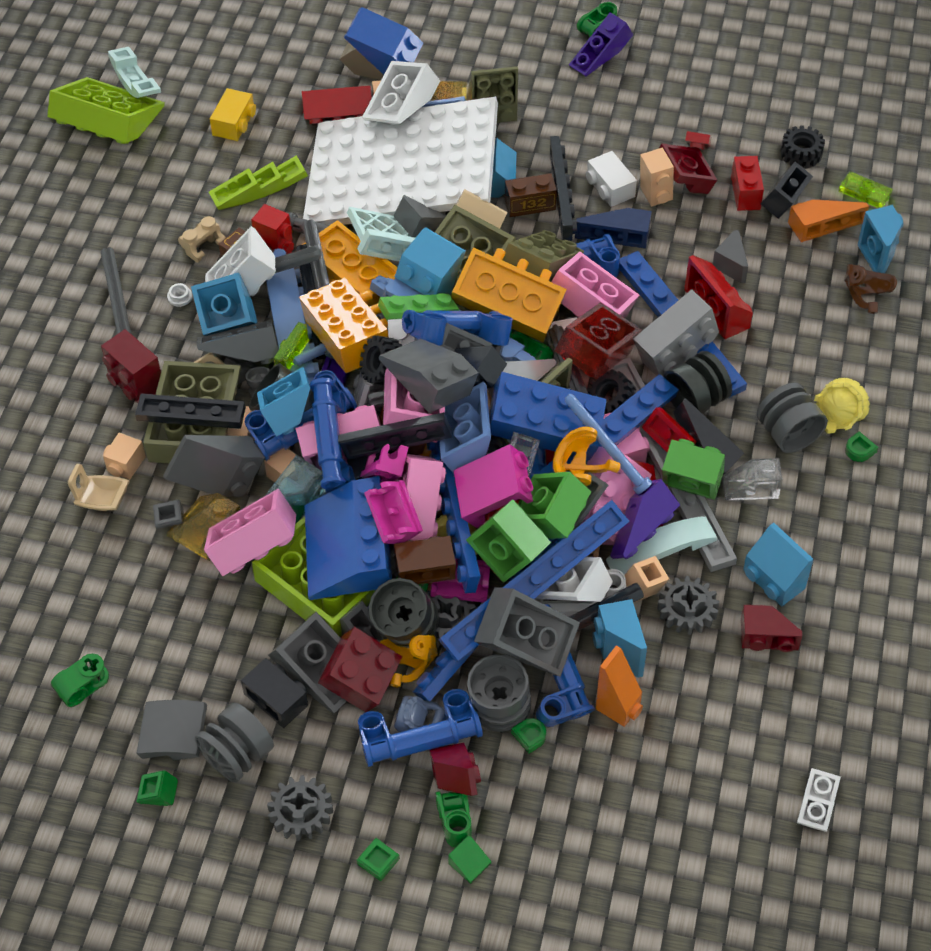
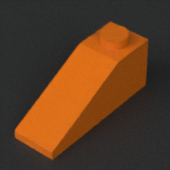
[788,200,869,242]
[596,645,643,727]

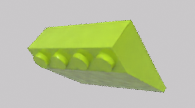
[47,77,165,144]
[252,516,377,638]

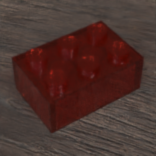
[554,302,642,379]

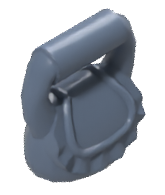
[394,696,446,732]

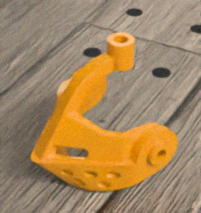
[553,427,621,486]
[380,635,438,687]

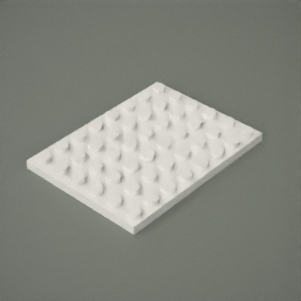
[303,97,498,225]

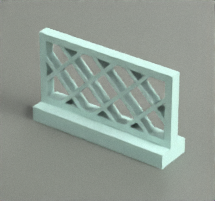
[347,207,416,262]

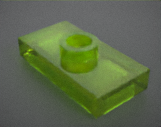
[839,171,893,208]
[274,322,309,370]

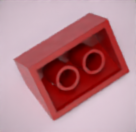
[302,85,372,124]
[684,255,753,340]

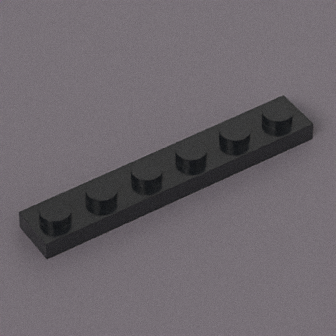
[550,136,577,241]

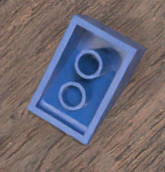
[344,7,423,75]

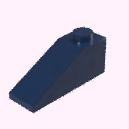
[575,208,652,249]

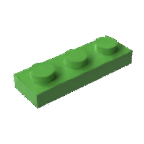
[378,293,459,321]

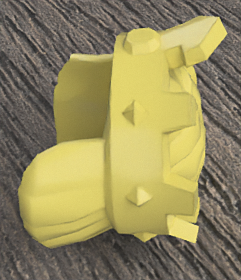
[814,378,870,434]

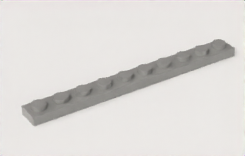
[606,358,737,572]

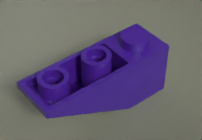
[569,12,633,77]
[610,479,680,559]

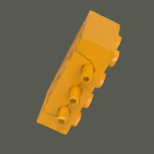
[302,220,398,307]
[451,247,567,342]
[299,278,388,373]

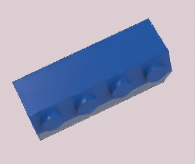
[305,476,392,600]

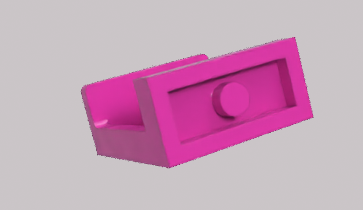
[453,444,533,528]

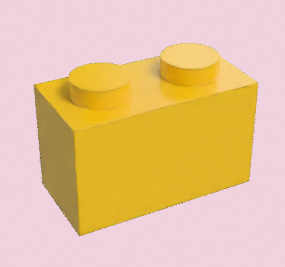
[210,88,256,141]

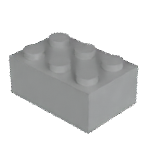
[633,290,719,377]

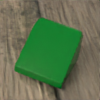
[136,770,178,806]
[448,836,491,884]

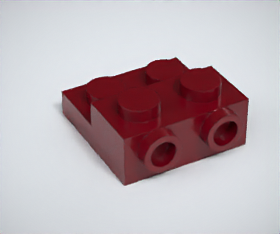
[658,143,718,194]

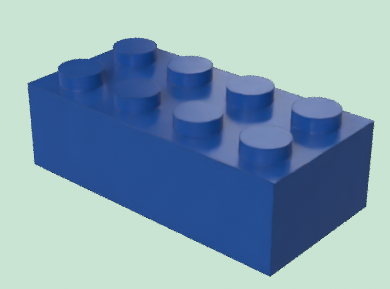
[489,372,607,460]

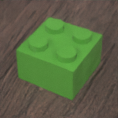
[662,439,725,500]
[518,472,591,539]
[466,499,551,583]

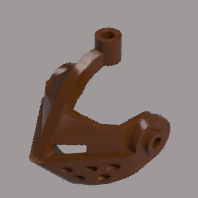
[844,264,897,314]

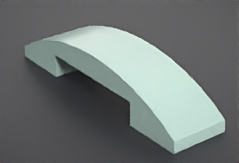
[108,47,161,98]
[606,516,718,575]

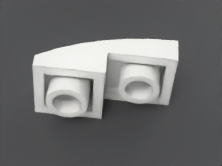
[797,768,841,832]

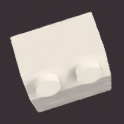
[362,61,440,124]

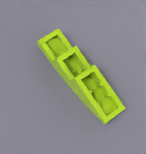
[209,155,308,210]

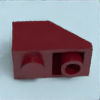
[741,605,802,652]
[429,742,481,796]

